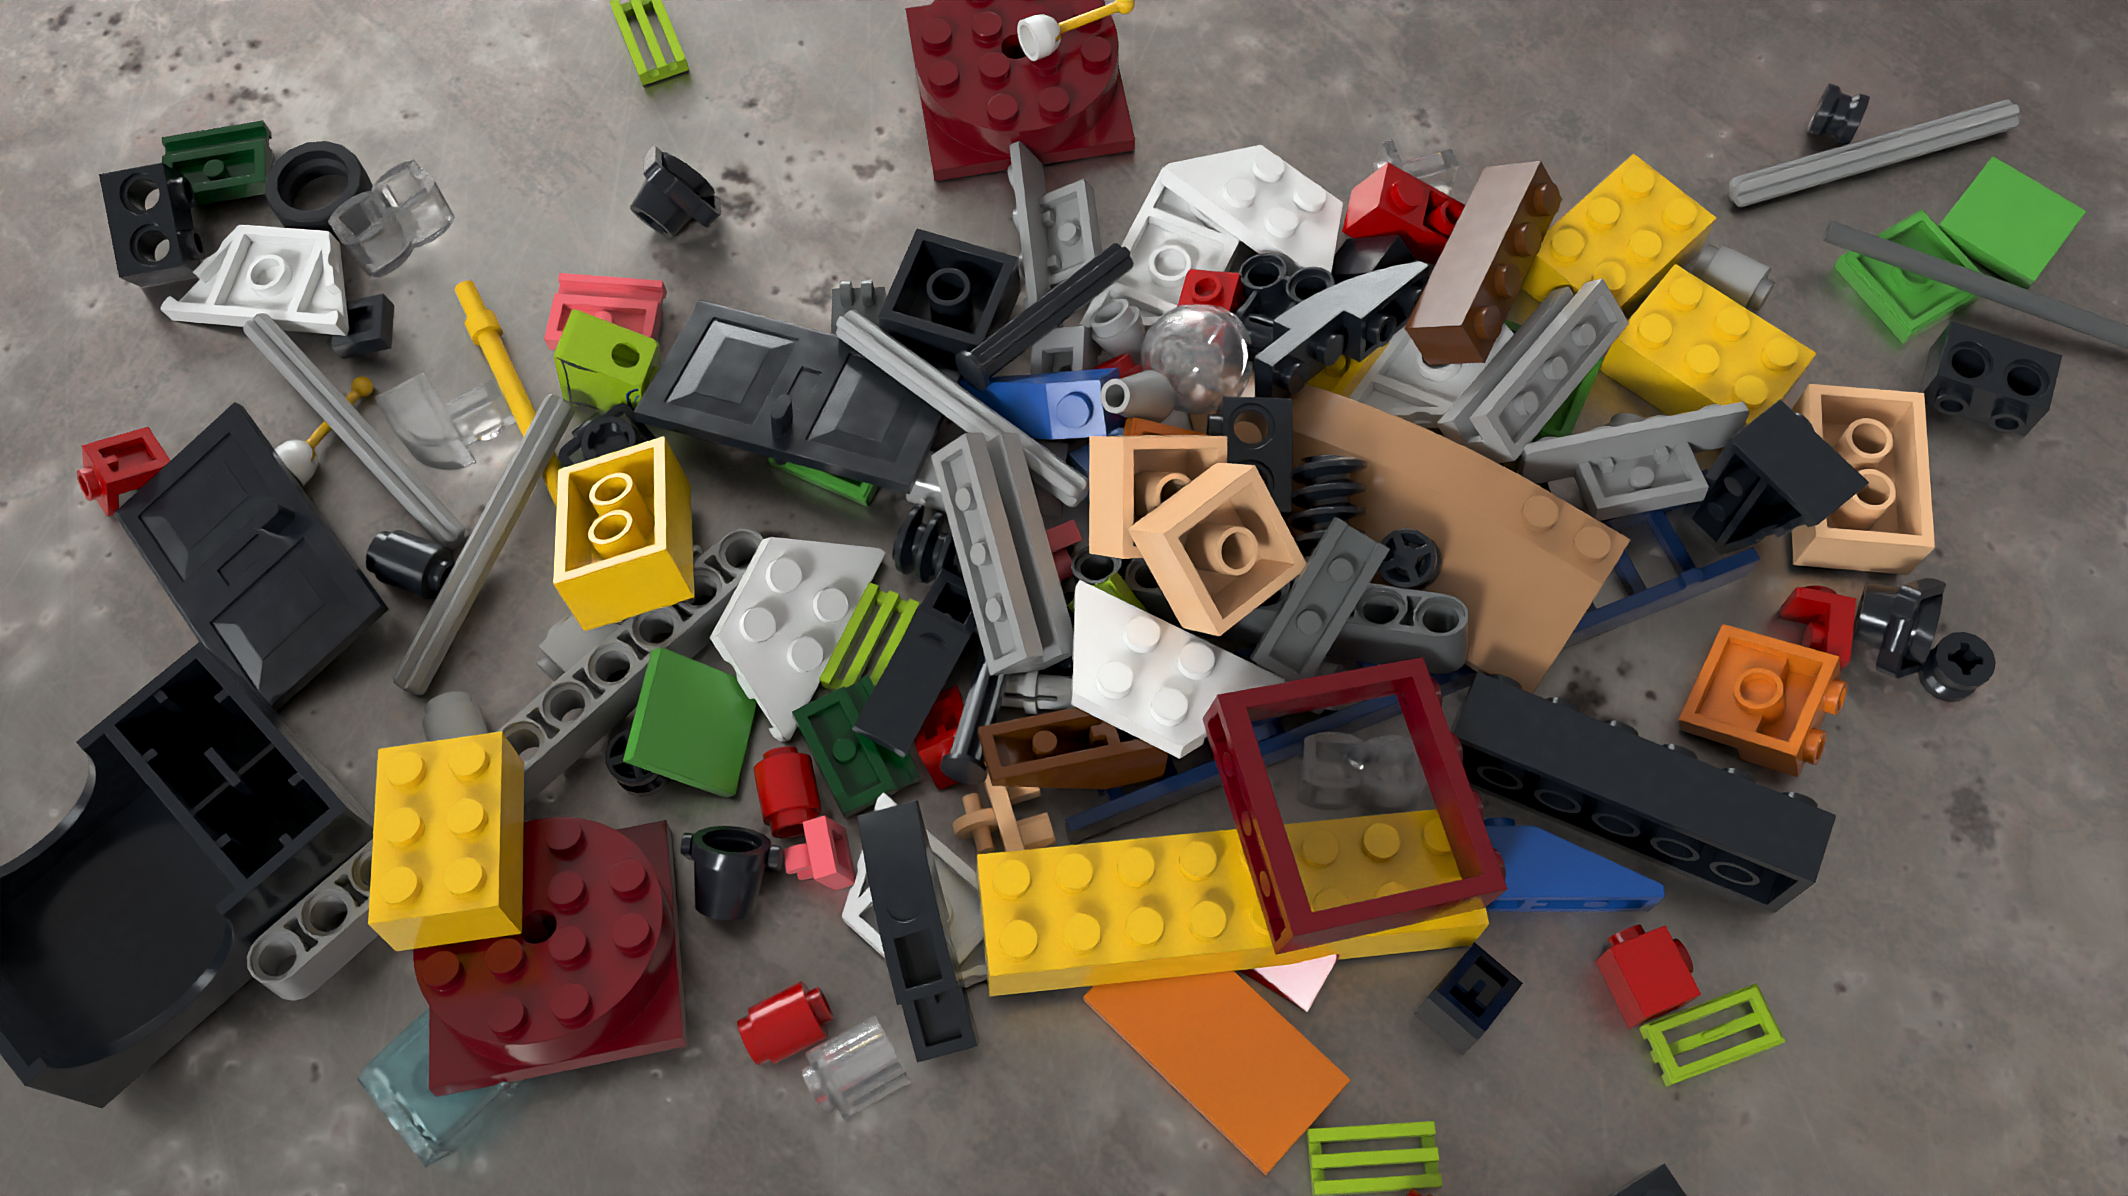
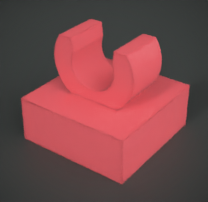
[1046,519,1082,582]
[782,815,856,891]

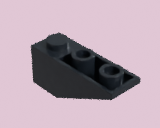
[852,568,976,758]

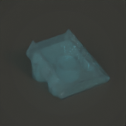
[357,1008,522,1167]

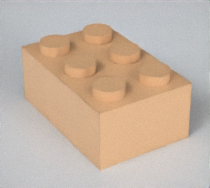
[1791,384,1935,575]

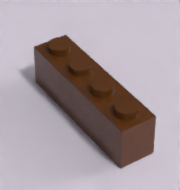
[1404,161,1562,365]

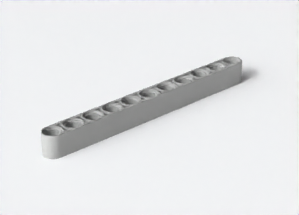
[247,528,763,1001]

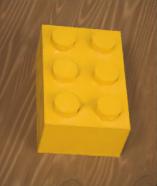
[1521,154,1717,319]
[1599,264,1817,451]
[553,436,694,631]
[368,731,524,951]

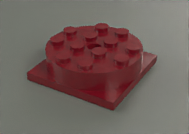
[905,0,1135,181]
[413,817,687,1097]

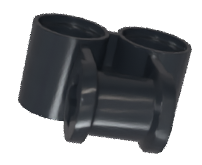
[1228,253,1335,353]

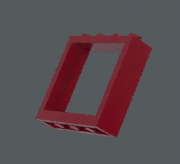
[1202,657,1508,955]

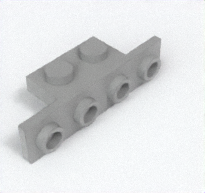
[1008,141,1102,328]
[1517,402,1749,521]

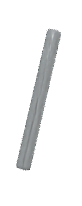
[1728,99,2021,207]
[836,310,1089,507]
[243,313,468,550]
[393,394,575,696]

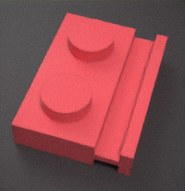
[544,273,667,350]

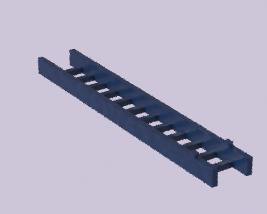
[1065,469,1760,844]

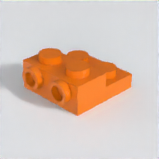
[1678,624,1848,778]

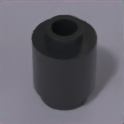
[366,530,455,600]

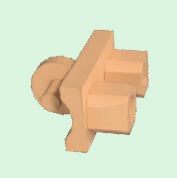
[952,762,1057,854]

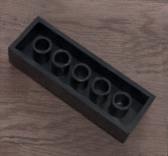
[1450,672,1836,913]

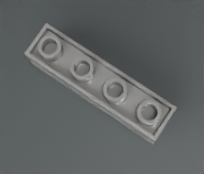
[1437,279,1629,463]
[931,433,1074,676]

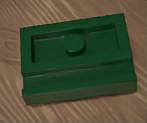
[162,120,273,206]
[792,675,921,819]

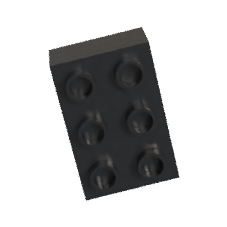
[0,642,374,1109]

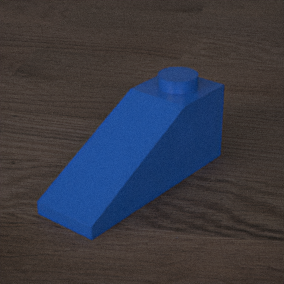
[959,368,1125,439]
[1483,817,1665,912]

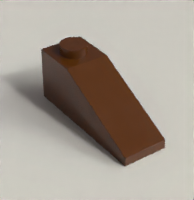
[978,707,1169,789]

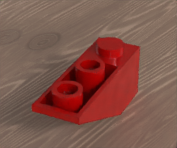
[1342,162,1465,265]

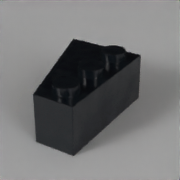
[1681,399,1869,555]

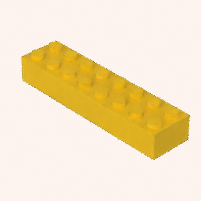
[977,809,1489,997]

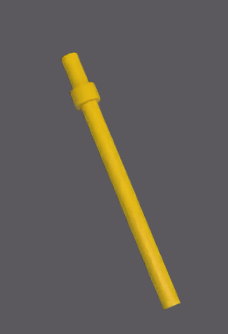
[454,280,562,508]

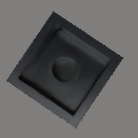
[878,228,1021,366]

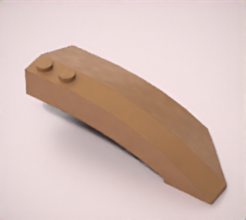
[1186,363,1630,694]

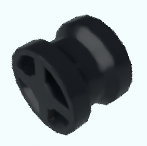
[1807,83,1870,145]
[1378,528,1443,590]
[1918,632,1996,702]
[605,728,670,797]

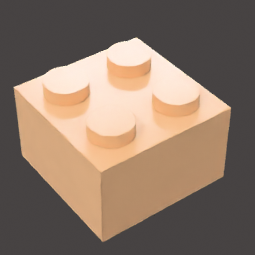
[1089,435,1227,559]
[1128,463,1306,636]

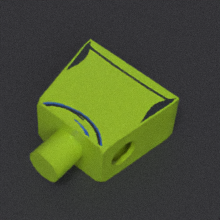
[553,309,661,416]

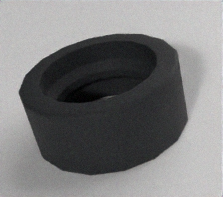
[265,141,375,241]

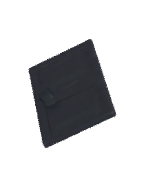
[634,300,964,495]
[114,402,389,711]

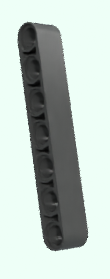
[1071,546,1468,674]

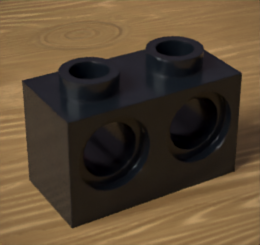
[99,162,206,287]
[1918,321,2062,436]
[1206,396,1293,521]

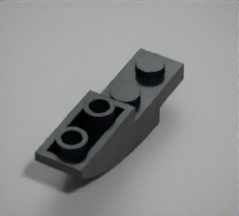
[1254,261,1429,398]
[857,799,980,1063]

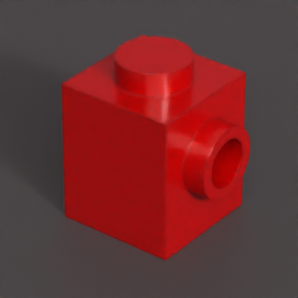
[1595,924,1702,1029]

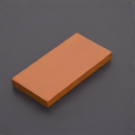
[1083,971,1351,1176]

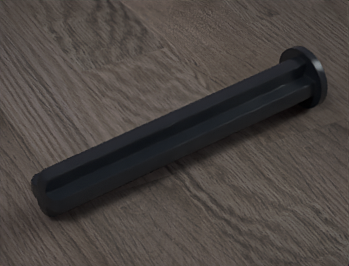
[955,243,1134,391]
[940,648,1010,784]

